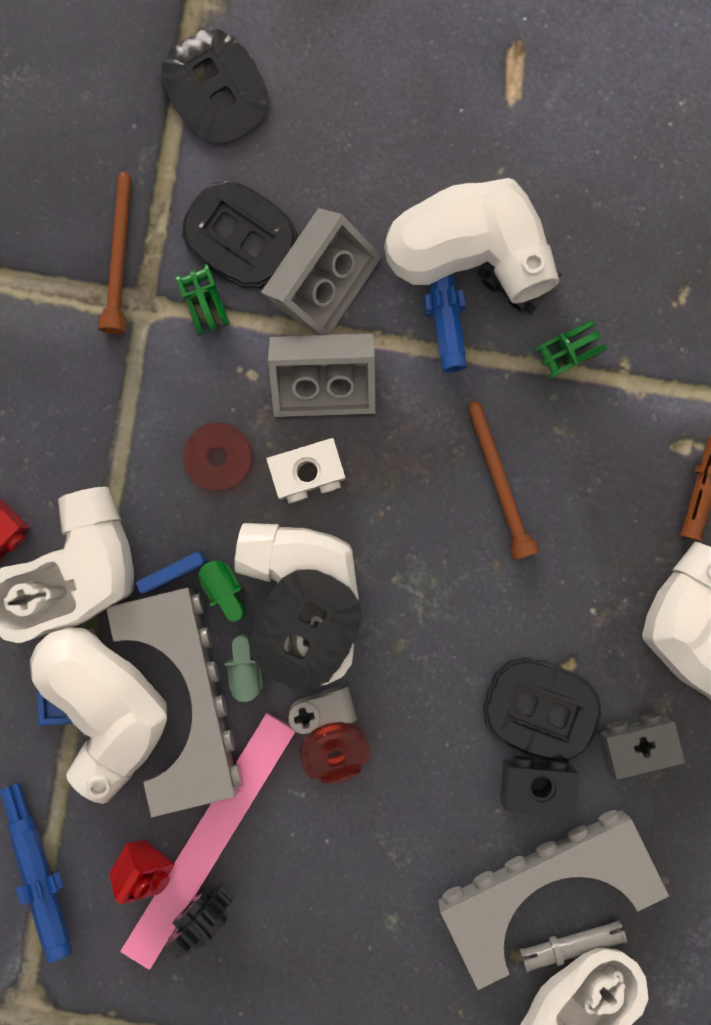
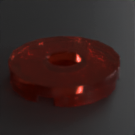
[183,422,253,491]
[300,722,370,784]

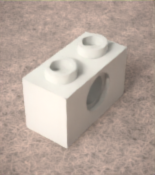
[266,438,346,504]

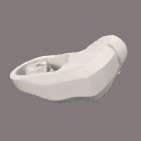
[384,178,559,304]
[0,487,134,643]
[235,523,358,685]
[642,542,711,700]
[30,627,167,804]
[520,948,648,1025]

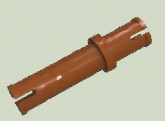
[680,436,711,541]

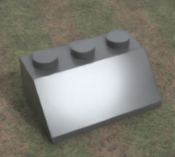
[261,208,382,335]
[268,333,376,417]

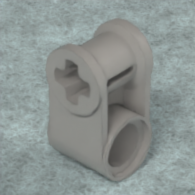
[289,685,357,734]

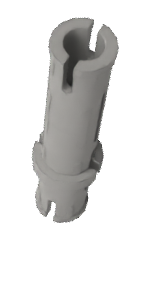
[519,920,627,973]

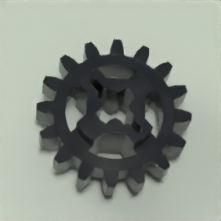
[165,884,234,958]

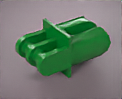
[176,264,230,336]
[535,320,607,379]
[198,561,247,622]

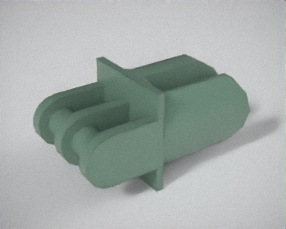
[225,633,263,702]

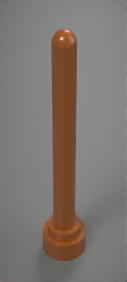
[98,172,131,334]
[468,401,540,561]

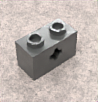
[598,713,685,780]

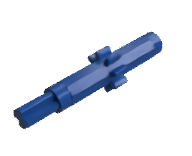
[423,274,467,373]
[0,783,73,963]

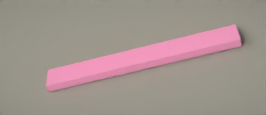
[120,711,295,970]

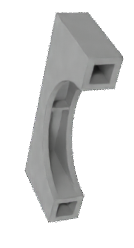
[106,588,243,818]
[438,810,669,990]

